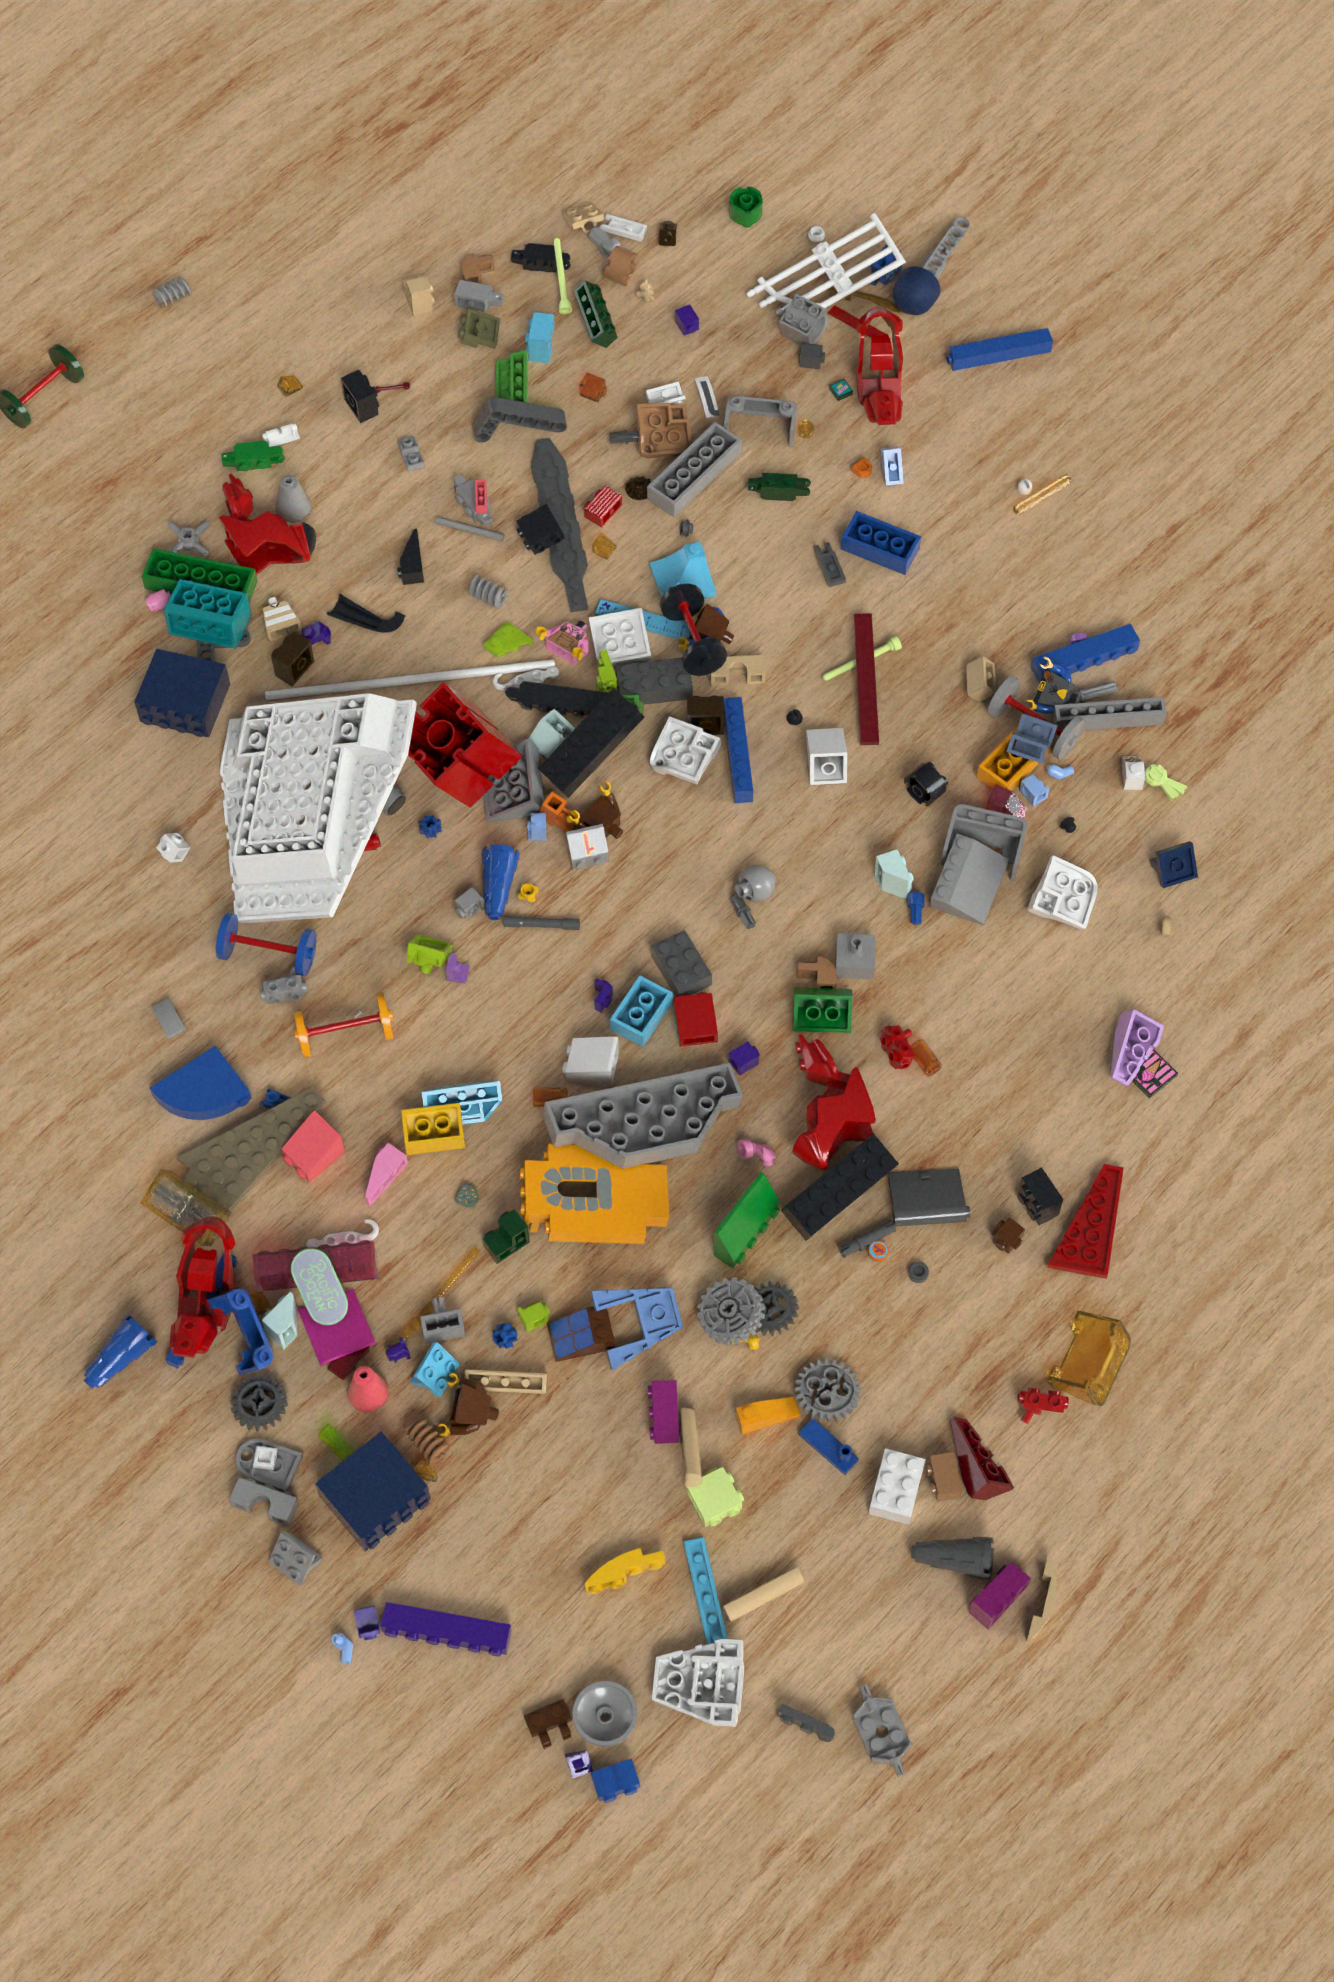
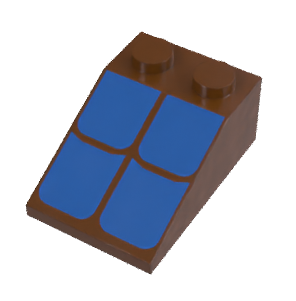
[547,1306,615,1362]

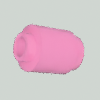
[145,589,171,612]

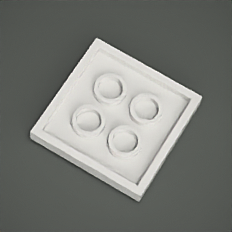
[589,608,652,667]

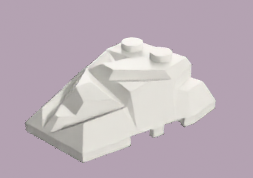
[652,1639,744,1727]

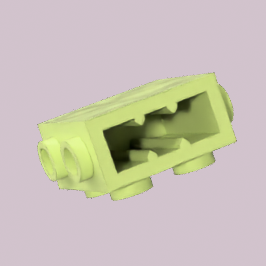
[686,1467,744,1527]

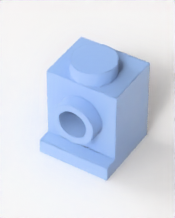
[1020,774,1050,806]
[527,813,547,841]

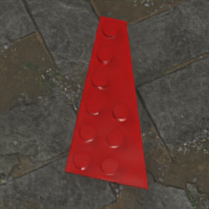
[1047,1164,1124,1279]

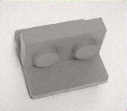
[269,1531,323,1586]

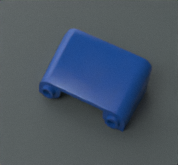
[208,1287,273,1375]

